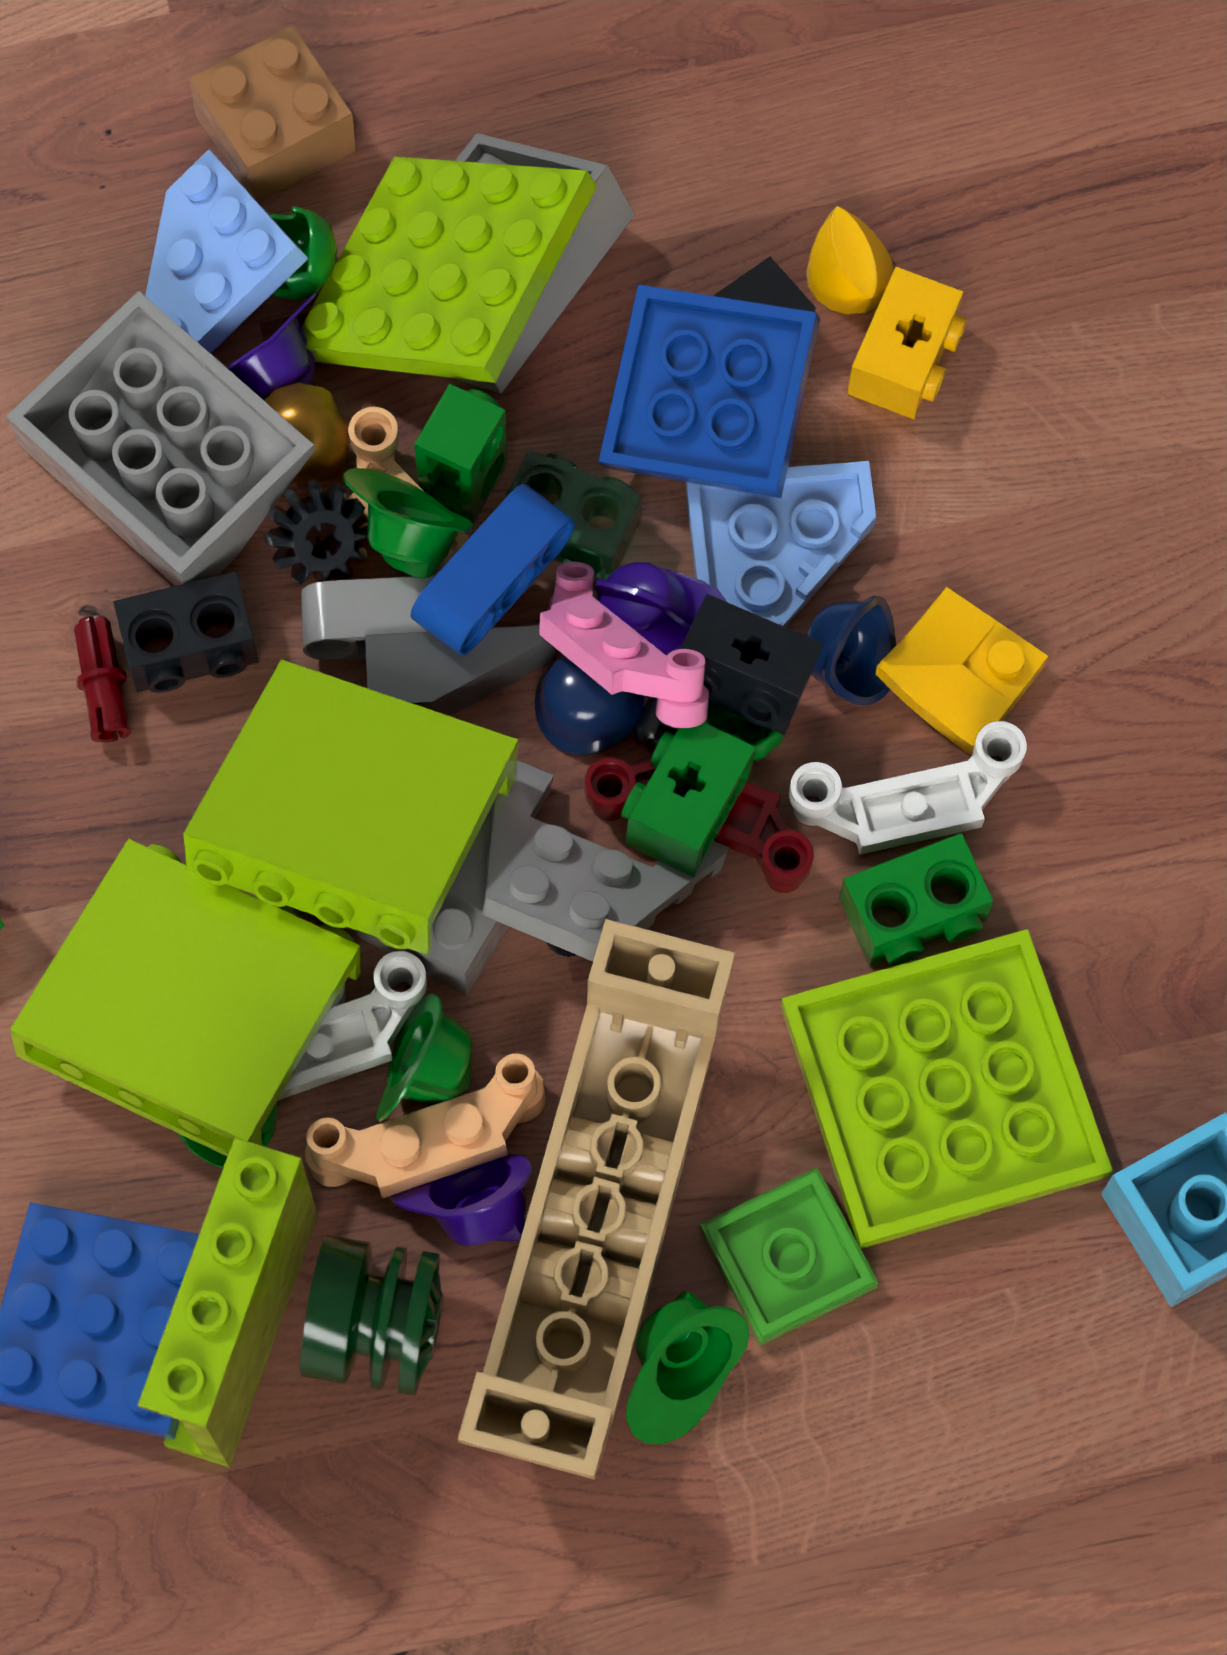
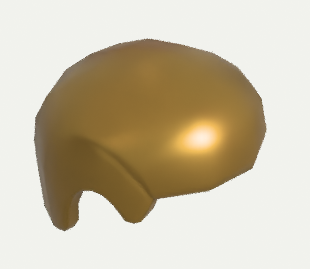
[264,383,350,484]

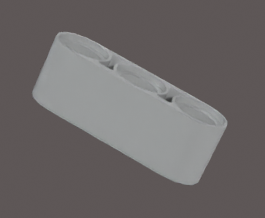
[301,575,436,661]

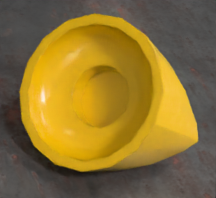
[806,206,894,315]

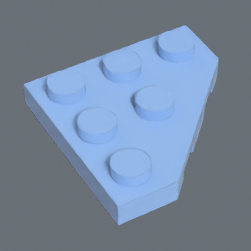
[145,149,308,353]
[685,461,876,627]

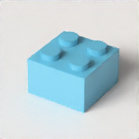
[1101,1112,1227,1307]

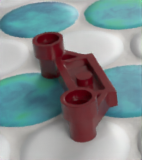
[584,757,814,893]

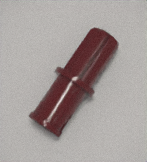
[74,616,131,743]

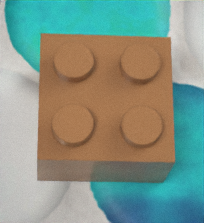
[189,25,356,202]

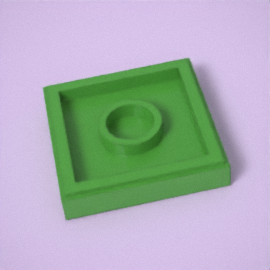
[699,1167,879,1347]

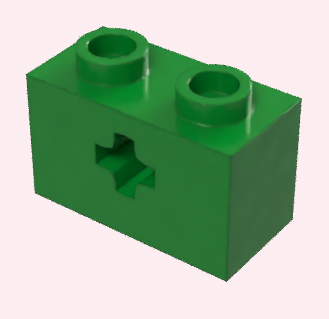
[621,723,756,877]

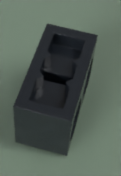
[113,571,259,693]

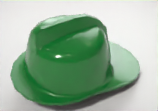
[343,468,473,579]
[376,993,472,1122]
[626,1291,750,1445]

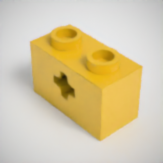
[847,267,968,420]

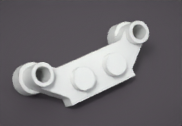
[789,721,1027,855]
[277,951,427,1101]

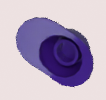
[227,292,318,400]
[595,562,727,655]
[389,1154,532,1246]

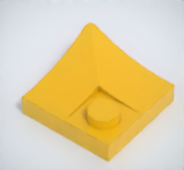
[875,587,1049,756]

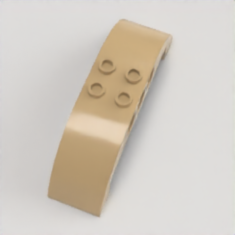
[457,919,735,1479]

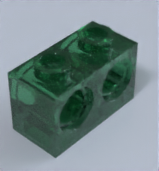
[503,450,642,580]

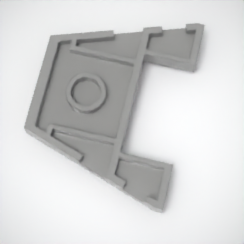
[481,761,729,961]

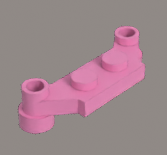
[539,562,709,728]

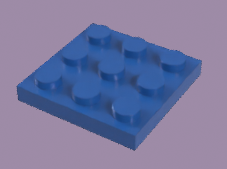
[598,284,821,498]
[0,1202,199,1440]

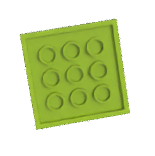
[301,156,597,383]
[780,929,1113,1249]

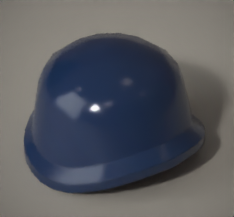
[806,595,896,706]
[535,655,644,756]

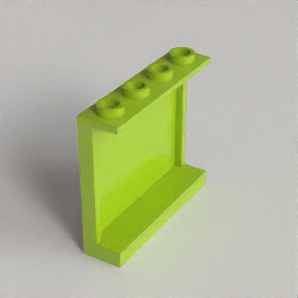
[183,659,518,955]
[10,838,361,1157]
[138,1137,319,1468]

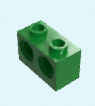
[414,384,507,523]
[839,833,993,966]

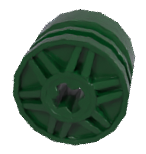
[300,1235,444,1395]

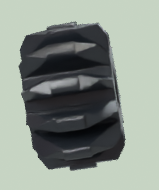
[264,480,368,584]

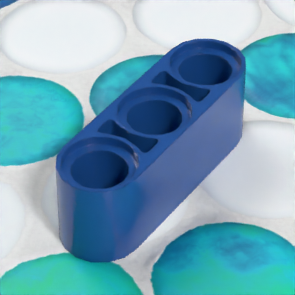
[410,484,576,656]

